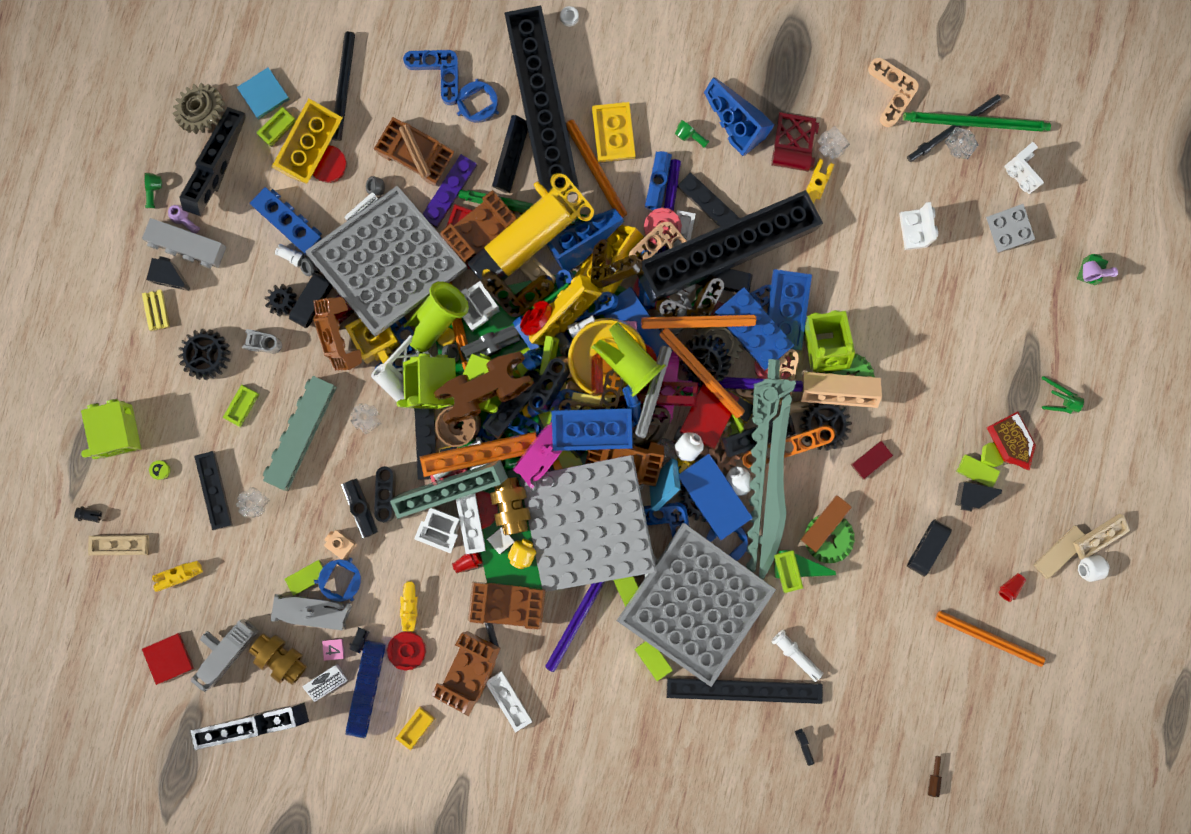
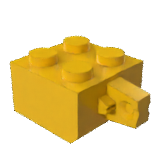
[345,318,400,365]

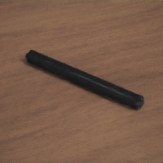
[332,31,355,141]

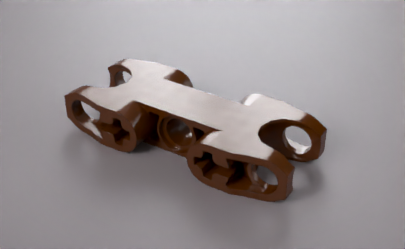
[434,352,534,424]

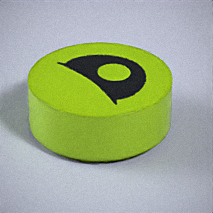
[149,460,170,480]

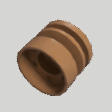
[435,406,481,447]

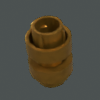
[490,477,531,535]
[249,633,307,685]

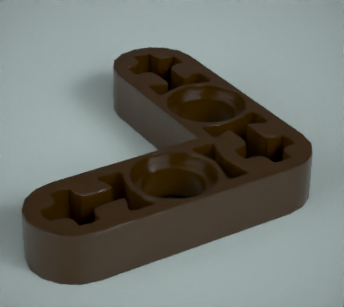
[591,239,643,288]
[482,271,554,317]
[656,276,724,330]
[559,369,623,410]

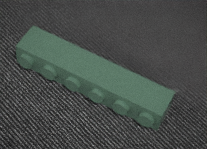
[263,376,337,491]
[390,460,508,519]

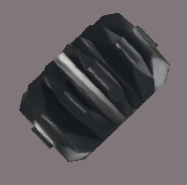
[265,284,297,317]

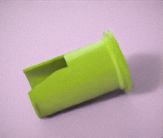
[403,281,469,352]
[591,321,666,397]

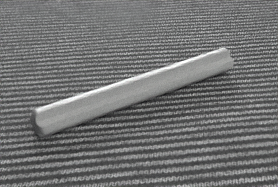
[635,346,672,438]

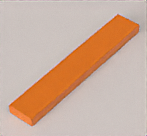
[420,432,537,477]

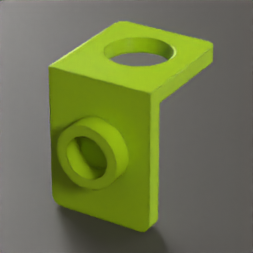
[722,414,744,436]

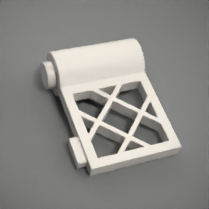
[371,335,432,402]

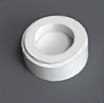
[560,6,579,27]

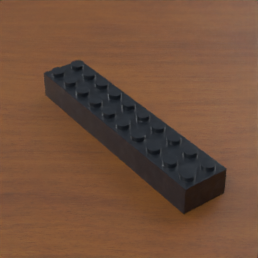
[504,5,579,197]
[636,190,823,304]

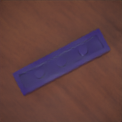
[422,154,477,228]

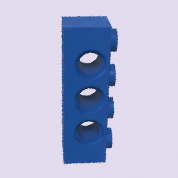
[250,187,322,257]

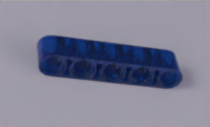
[345,640,386,739]

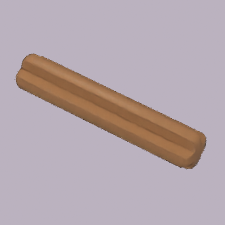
[399,124,430,178]

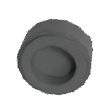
[366,176,385,196]
[300,257,320,276]
[441,344,460,362]

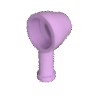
[168,205,200,234]
[1083,261,1118,282]

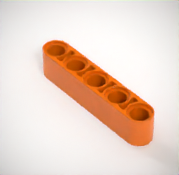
[742,425,835,468]

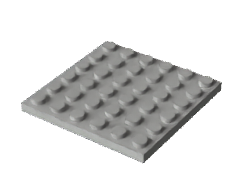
[305,186,467,337]
[520,455,657,592]
[616,523,776,687]

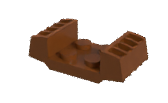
[373,117,455,186]
[440,190,518,264]
[313,297,362,371]
[585,442,665,486]
[468,581,546,630]
[432,631,501,717]

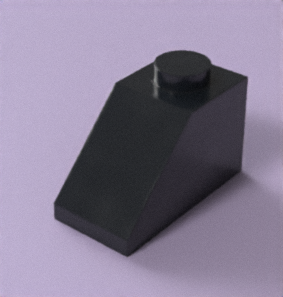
[146,256,190,291]
[955,482,1002,512]

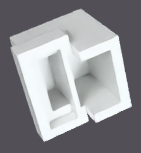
[461,281,500,331]
[414,508,460,553]

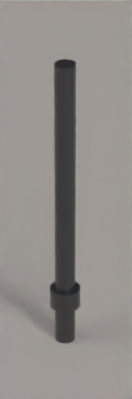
[907,94,1001,162]

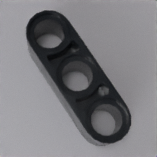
[697,269,753,293]
[289,272,332,328]
[529,358,570,414]
[374,466,396,523]
[907,519,952,577]

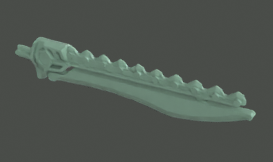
[746,359,796,580]

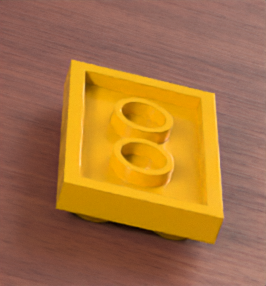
[592,102,636,163]

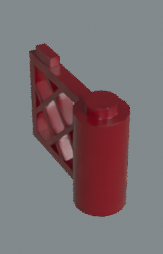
[771,112,819,172]

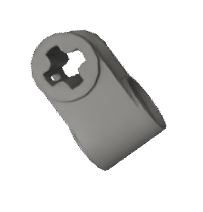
[242,329,282,354]

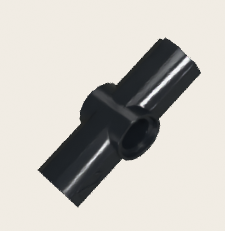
[341,478,379,538]

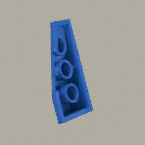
[704,77,775,156]
[546,208,624,271]

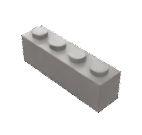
[142,218,226,269]

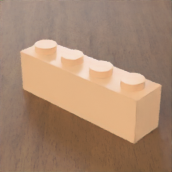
[801,372,882,408]

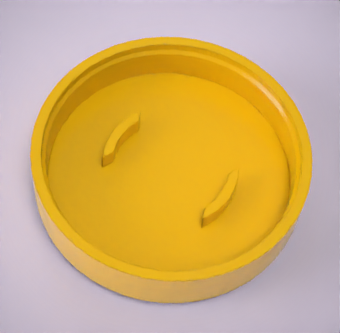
[568,318,647,398]

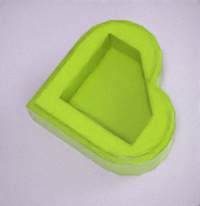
[981,442,1004,467]

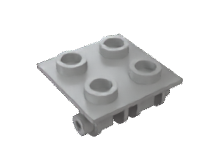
[986,204,1035,253]

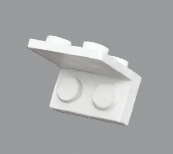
[1004,142,1044,194]
[899,202,938,250]

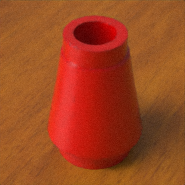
[452,552,482,574]
[998,573,1026,602]

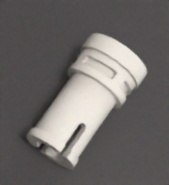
[275,244,305,268]
[568,316,595,338]

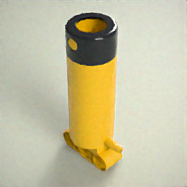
[468,173,594,288]

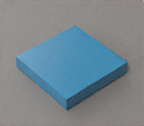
[237,67,290,120]
[649,458,680,511]

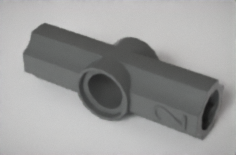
[460,325,520,363]

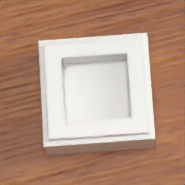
[487,527,515,554]

